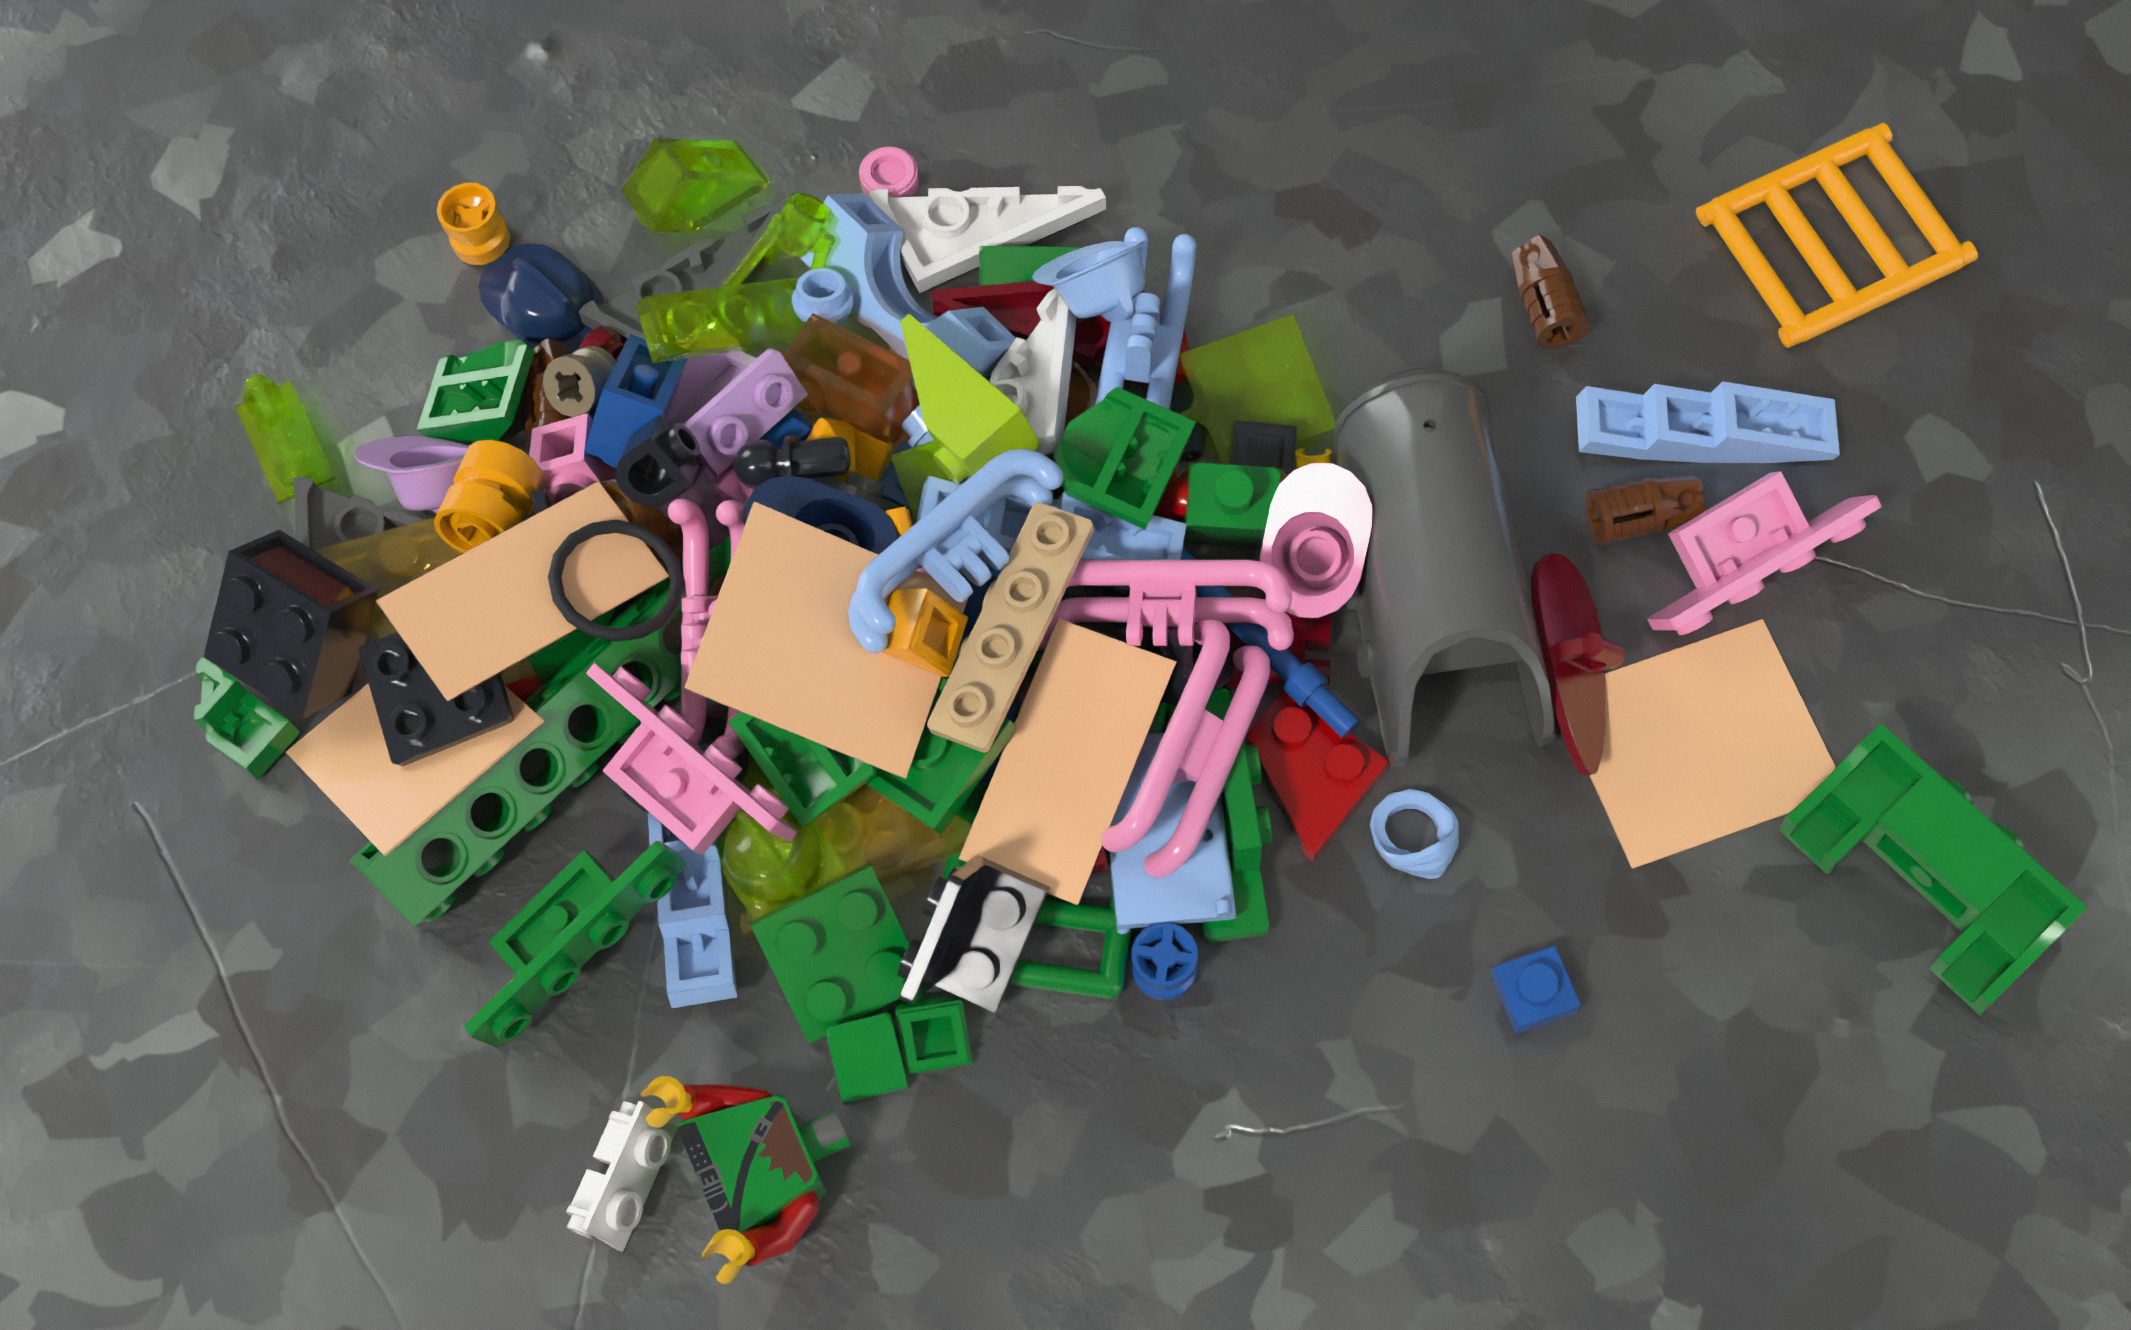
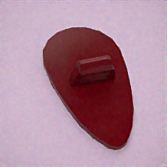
[1531,553,1626,776]

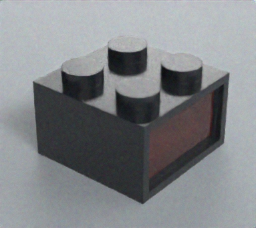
[203,530,379,719]

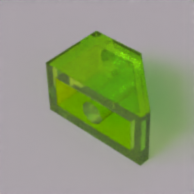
[621,138,769,233]

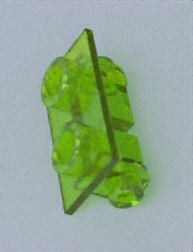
[234,374,336,505]

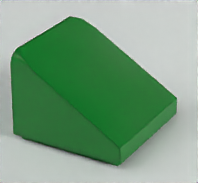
[895,990,972,1075]
[825,1013,909,1104]

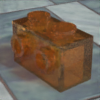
[783,313,920,448]

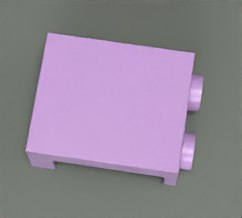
[666,316,808,476]

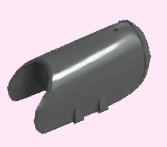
[1334,368,1556,767]

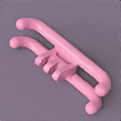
[667,498,745,759]
[1039,559,1294,651]
[1101,619,1270,878]

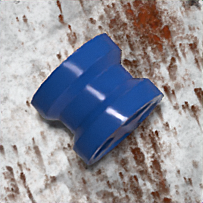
[1132,922,1198,1001]

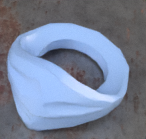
[1370,789,1459,879]

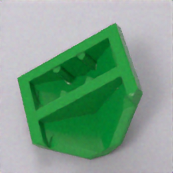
[417,339,535,444]
[1053,387,1196,530]
[728,712,877,828]

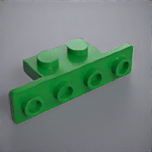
[1167,689,1272,943]
[464,841,687,1047]

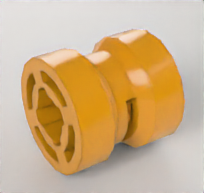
[437,183,510,265]

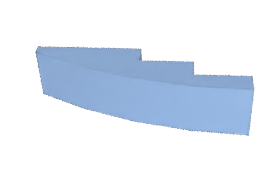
[1576,381,1840,463]
[916,476,1186,560]
[648,744,738,1008]

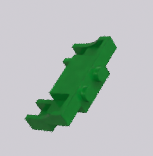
[1778,723,2088,1016]

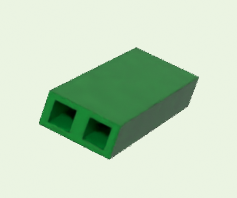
[979,246,1083,286]

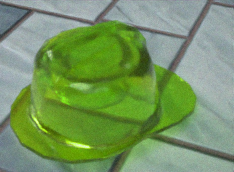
[720,800,848,919]

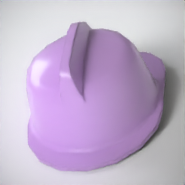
[354,436,469,518]

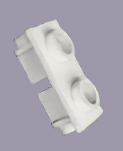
[566,1101,677,1252]

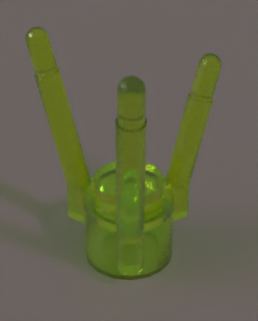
[707,192,836,333]

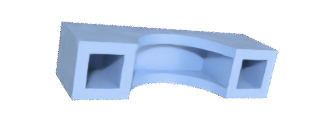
[795,193,1016,381]

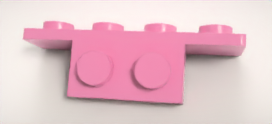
[1647,471,1882,635]
[586,663,798,855]

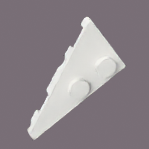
[869,186,1106,293]
[989,288,1077,455]

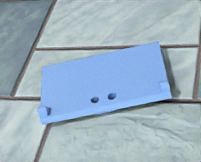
[1108,733,1236,935]

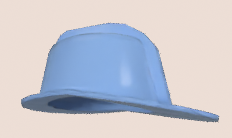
[1032,241,1146,322]

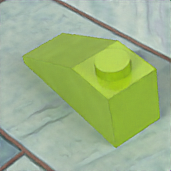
[900,313,1041,484]

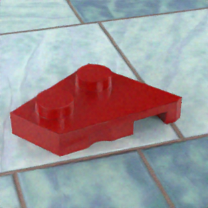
[1246,690,1389,863]

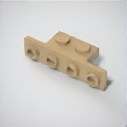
[927,502,1094,753]

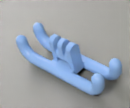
[1095,227,1197,409]
[848,449,1064,654]

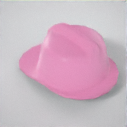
[1260,463,1373,618]

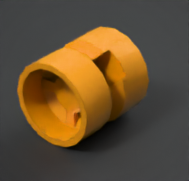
[433,440,544,553]

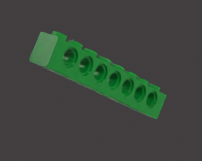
[349,523,731,928]

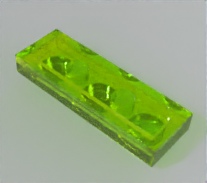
[635,278,814,363]

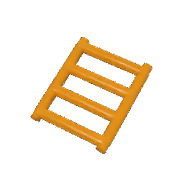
[1696,123,1978,348]

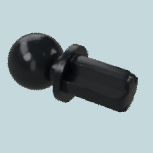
[734,436,851,489]

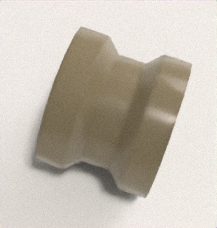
[543,346,616,417]

